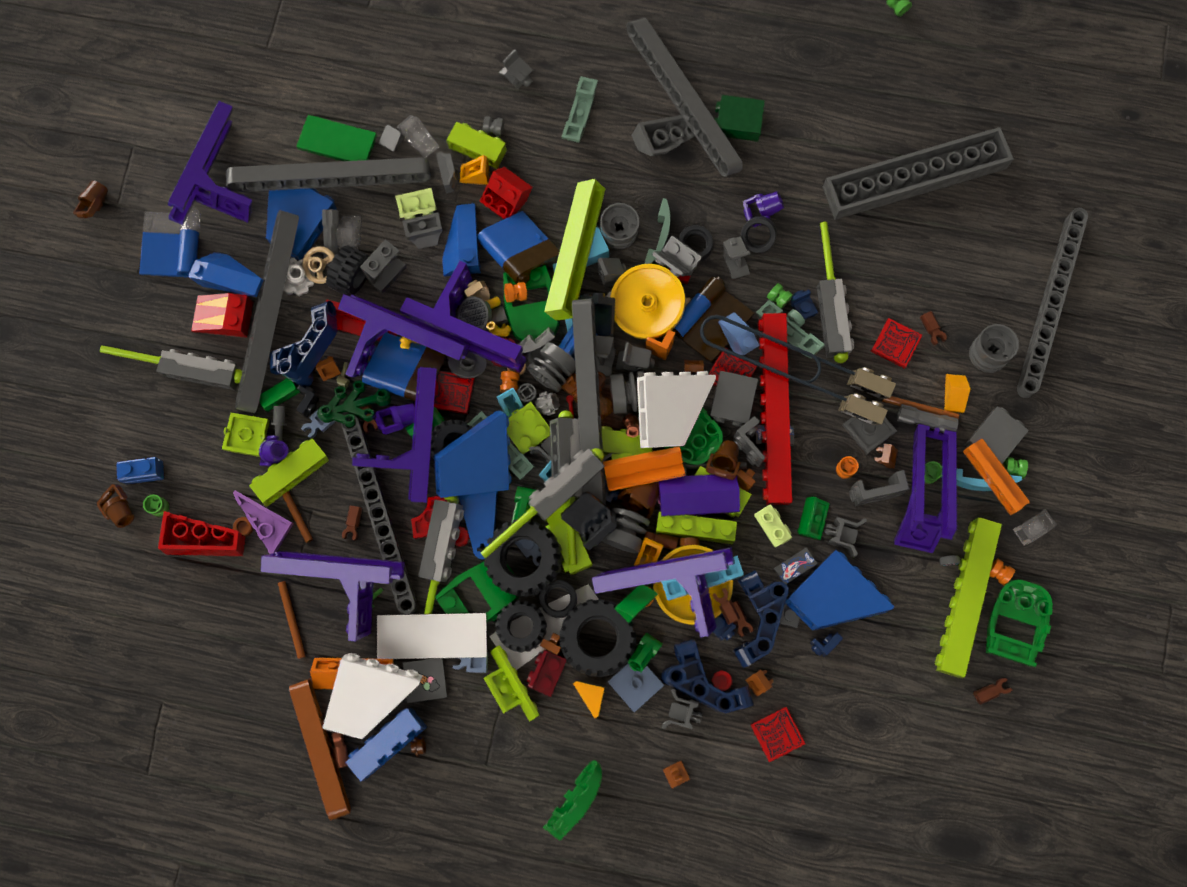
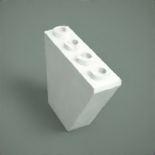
[637,371,716,448]
[323,653,423,739]

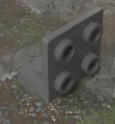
[652,236,703,277]
[733,416,765,467]

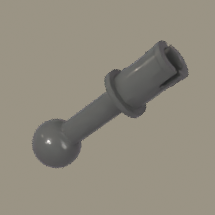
[271,406,287,461]

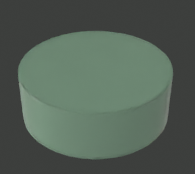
[787,309,805,327]

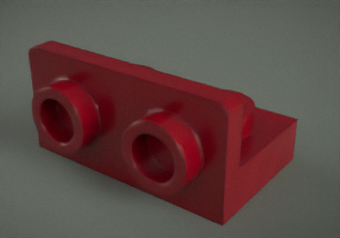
[527,649,567,697]

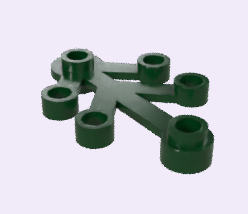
[317,381,391,427]

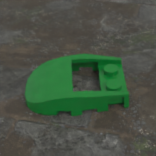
[503,265,559,342]
[664,407,723,465]
[435,562,519,623]
[986,580,1053,667]
[542,760,602,840]

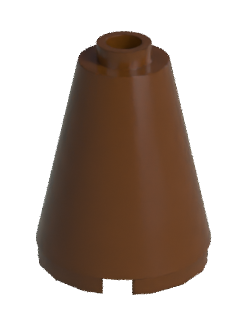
[617,482,659,519]

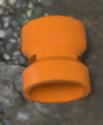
[504,282,527,303]
[500,371,520,393]
[836,456,859,479]
[990,558,1015,586]

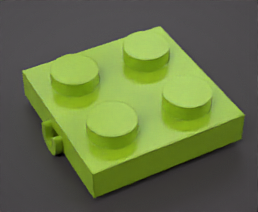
[507,401,550,454]
[222,413,270,457]

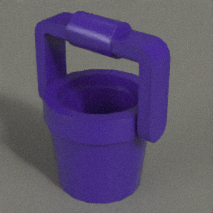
[743,191,785,227]
[375,403,415,434]
[259,435,288,467]

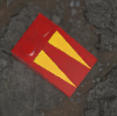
[191,293,253,338]

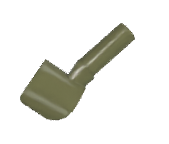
[337,362,350,389]

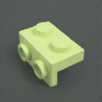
[395,188,437,220]
[754,504,792,547]

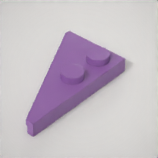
[233,491,293,554]

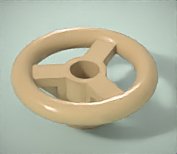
[302,246,335,284]

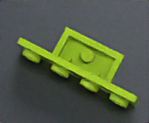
[484,645,539,721]

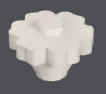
[283,258,315,296]

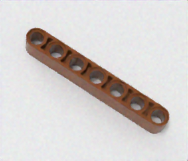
[289,679,351,820]

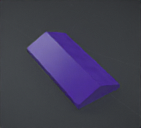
[658,475,740,517]

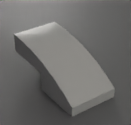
[518,327,555,353]

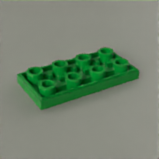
[296,115,377,161]

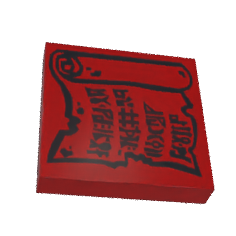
[871,318,922,369]
[708,348,757,386]
[434,371,475,414]
[750,707,805,762]

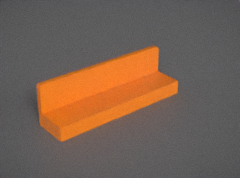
[963,439,1029,515]
[603,446,685,491]
[310,658,394,689]

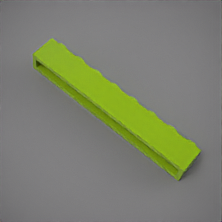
[544,179,605,321]
[935,517,1002,678]

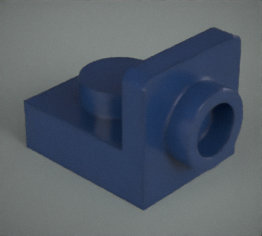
[790,290,818,320]
[713,613,737,641]
[810,633,843,657]

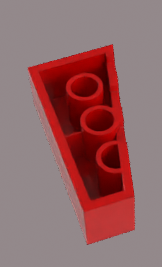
[158,511,245,556]

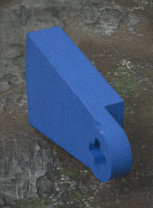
[459,491,498,560]

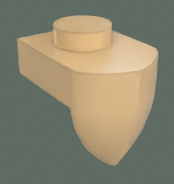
[464,280,490,301]

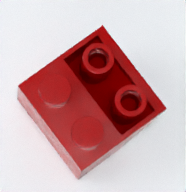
[480,167,533,219]

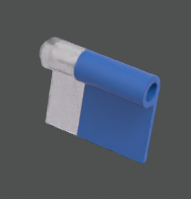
[139,207,201,277]

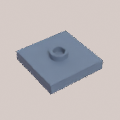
[608,664,664,712]

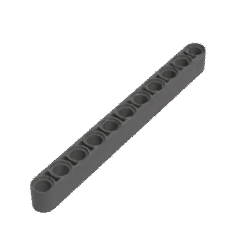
[626,18,743,177]
[226,158,430,192]
[1017,208,1088,398]
[235,210,299,413]
[572,298,606,505]
[341,416,418,615]

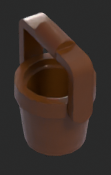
[73,181,108,218]
[706,440,741,480]
[97,484,134,528]

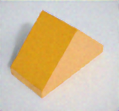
[460,155,489,184]
[944,374,970,413]
[634,537,664,566]
[573,681,604,718]

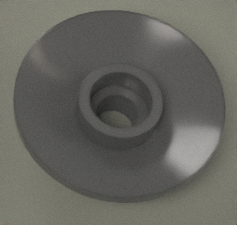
[448,351,486,378]

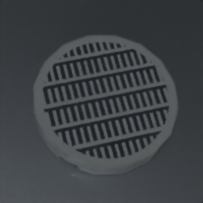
[458,297,492,331]

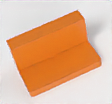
[645,330,675,360]

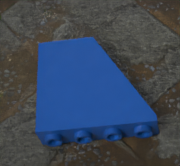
[266,188,337,261]
[434,411,511,498]
[785,550,894,630]

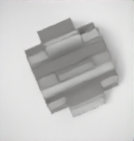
[535,391,560,416]

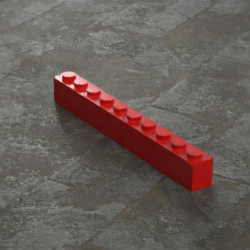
[758,313,792,505]

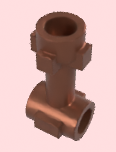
[622,413,640,438]

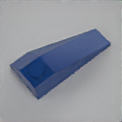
[442,204,481,277]
[188,252,264,297]

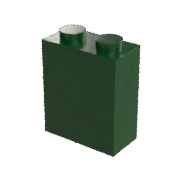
[714,95,765,142]

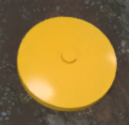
[610,264,686,339]
[653,545,733,625]

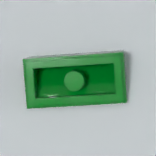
[259,378,300,412]
[798,497,830,540]
[614,585,658,623]

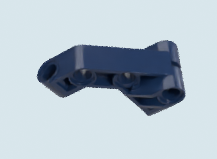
[269,301,338,388]
[733,570,788,668]
[661,639,754,713]

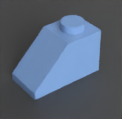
[718,312,760,355]

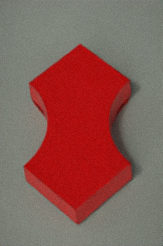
[411,496,447,539]

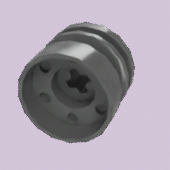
[600,203,639,250]
[969,324,1019,373]
[527,342,576,392]
[609,371,643,414]
[602,508,650,554]

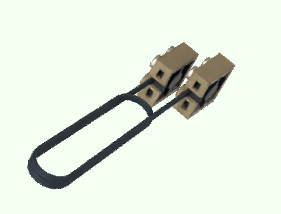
[700,315,896,425]

